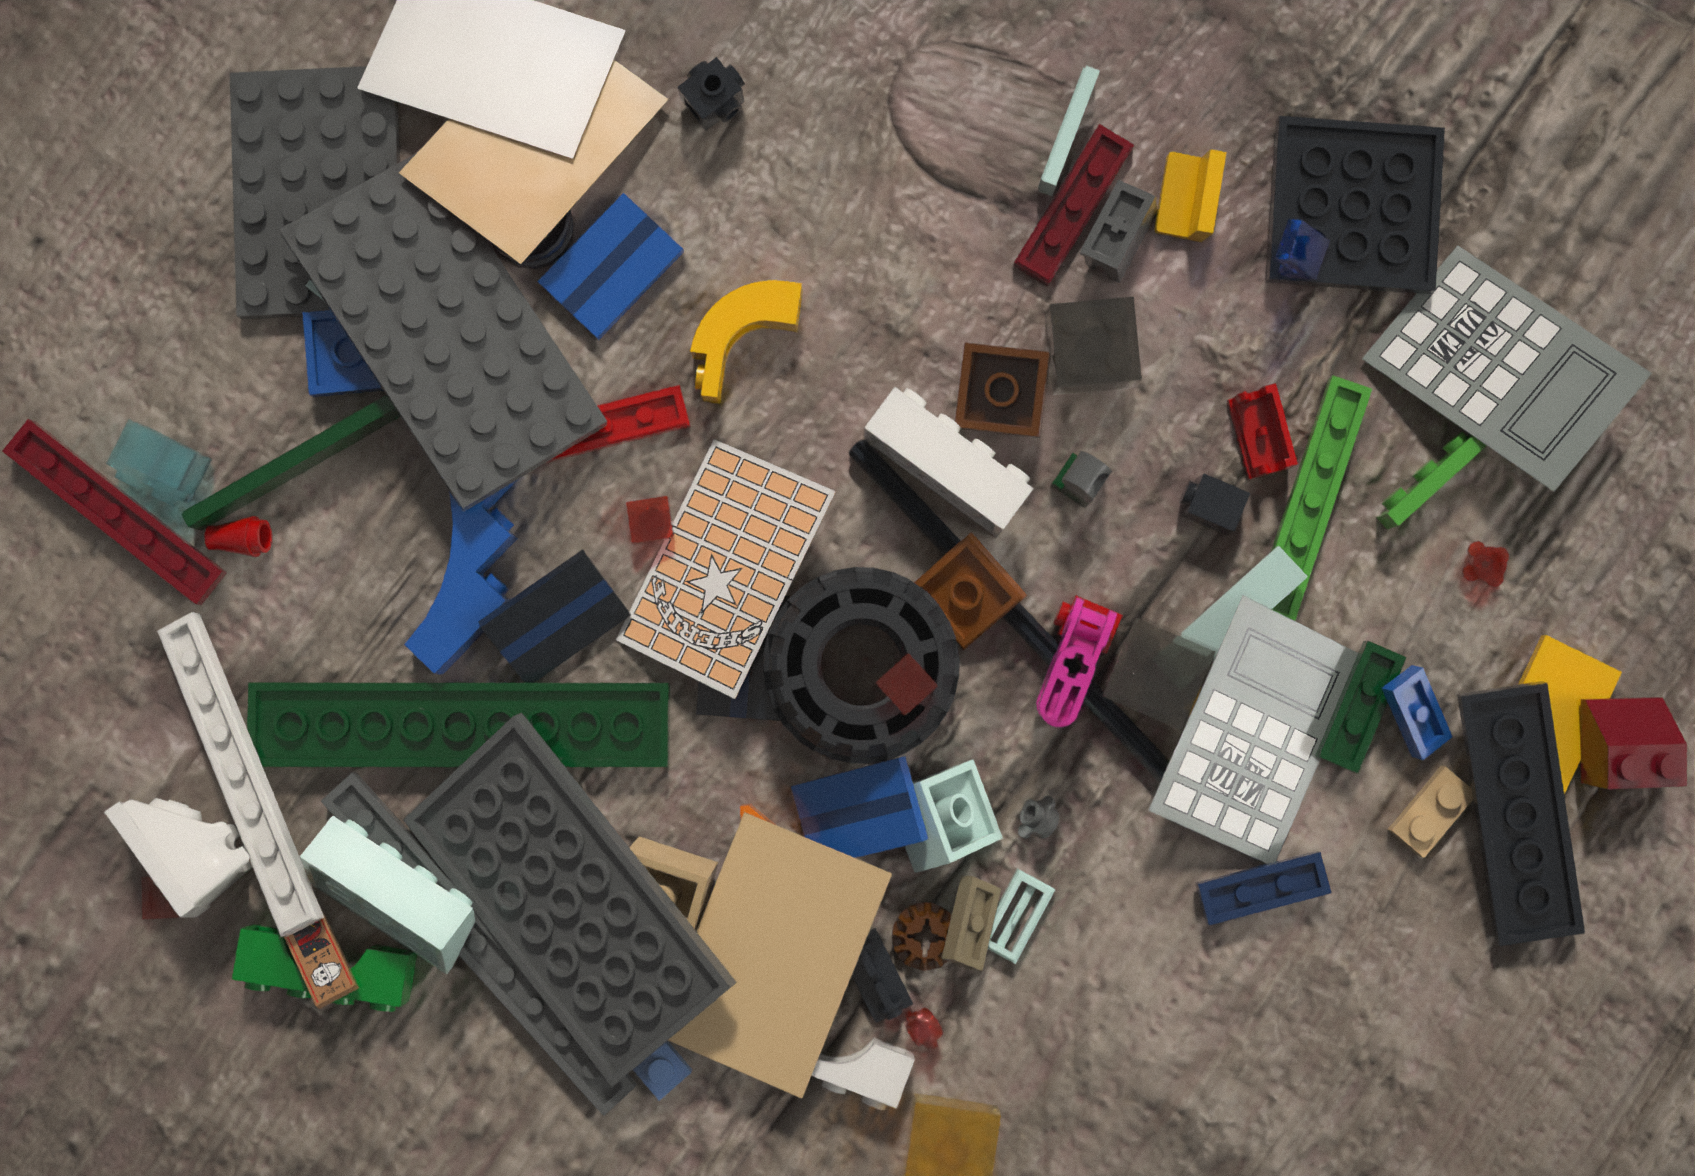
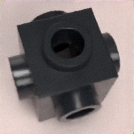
[677,57,745,131]

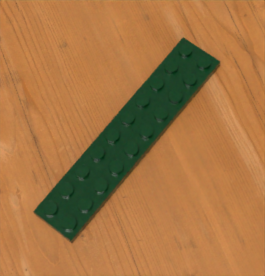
[247,682,670,767]

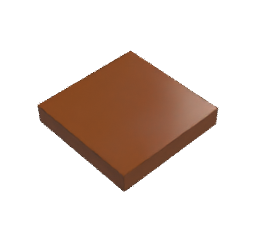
[914,532,1027,650]

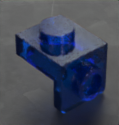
[1275,219,1330,280]

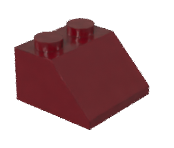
[1581,697,1687,789]

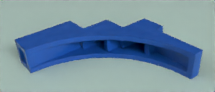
[404,480,518,675]

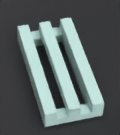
[988,868,1055,964]

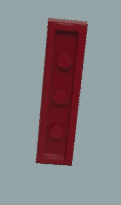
[1013,124,1134,287]

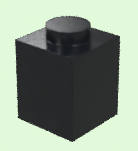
[1179,473,1250,535]

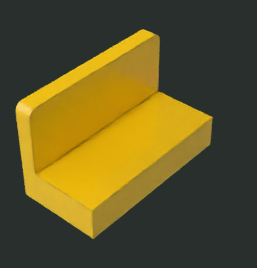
[1154,149,1227,242]

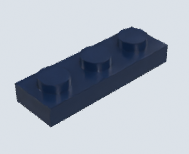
[1195,851,1332,925]

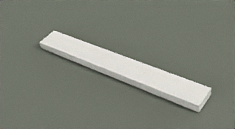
[157,612,324,937]

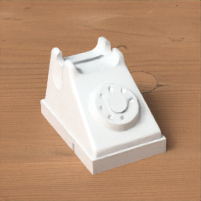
[105,798,252,917]

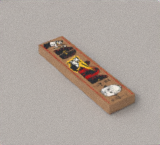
[249,859,359,1009]

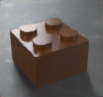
[955,342,1051,438]

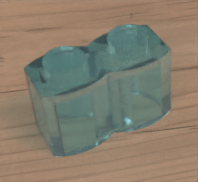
[106,419,212,506]

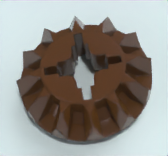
[892,902,952,971]

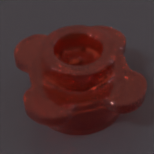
[1462,541,1509,587]
[905,1007,943,1049]

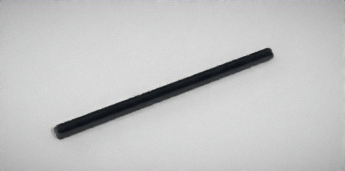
[848,439,1170,783]

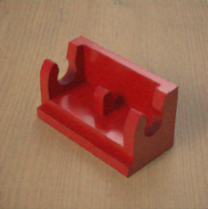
[1227,383,1298,480]

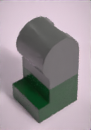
[1051,451,1112,508]

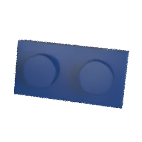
[1382,665,1453,760]

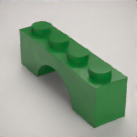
[232,924,417,1012]

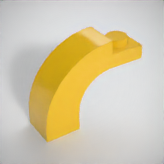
[690,280,803,404]

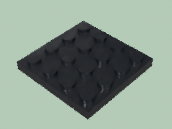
[1266,116,1445,294]

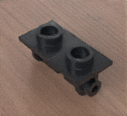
[852,928,913,1023]

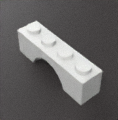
[811,1038,915,1110]

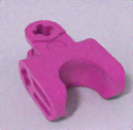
[1036,597,1117,727]

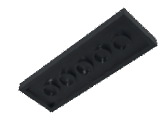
[1457,681,1585,946]

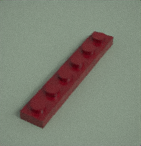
[2,419,227,605]

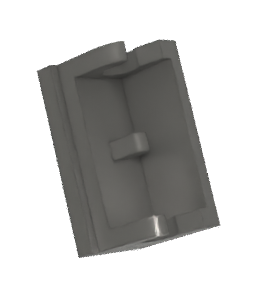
[1080,180,1158,283]

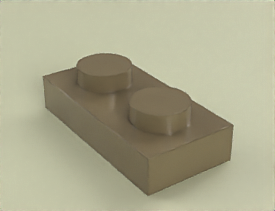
[942,876,1001,971]

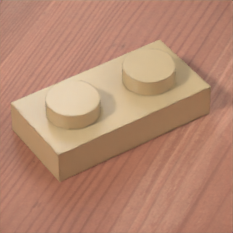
[1387,766,1473,858]

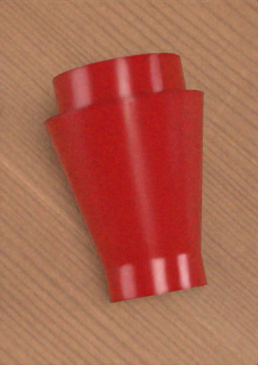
[204,516,272,557]

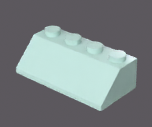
[300,816,475,974]

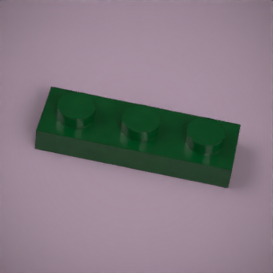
[1315,641,1407,773]

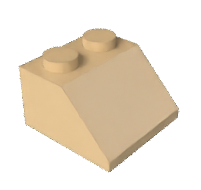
[630,837,718,930]

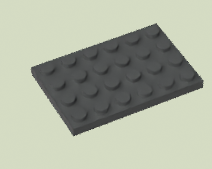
[230,66,400,319]

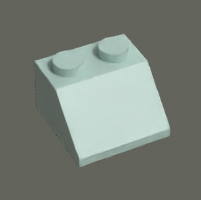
[905,759,1003,873]

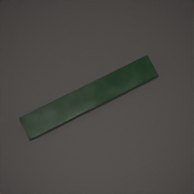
[181,395,400,531]

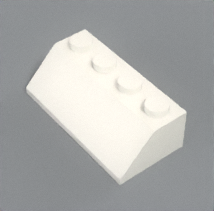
[864,387,1034,537]

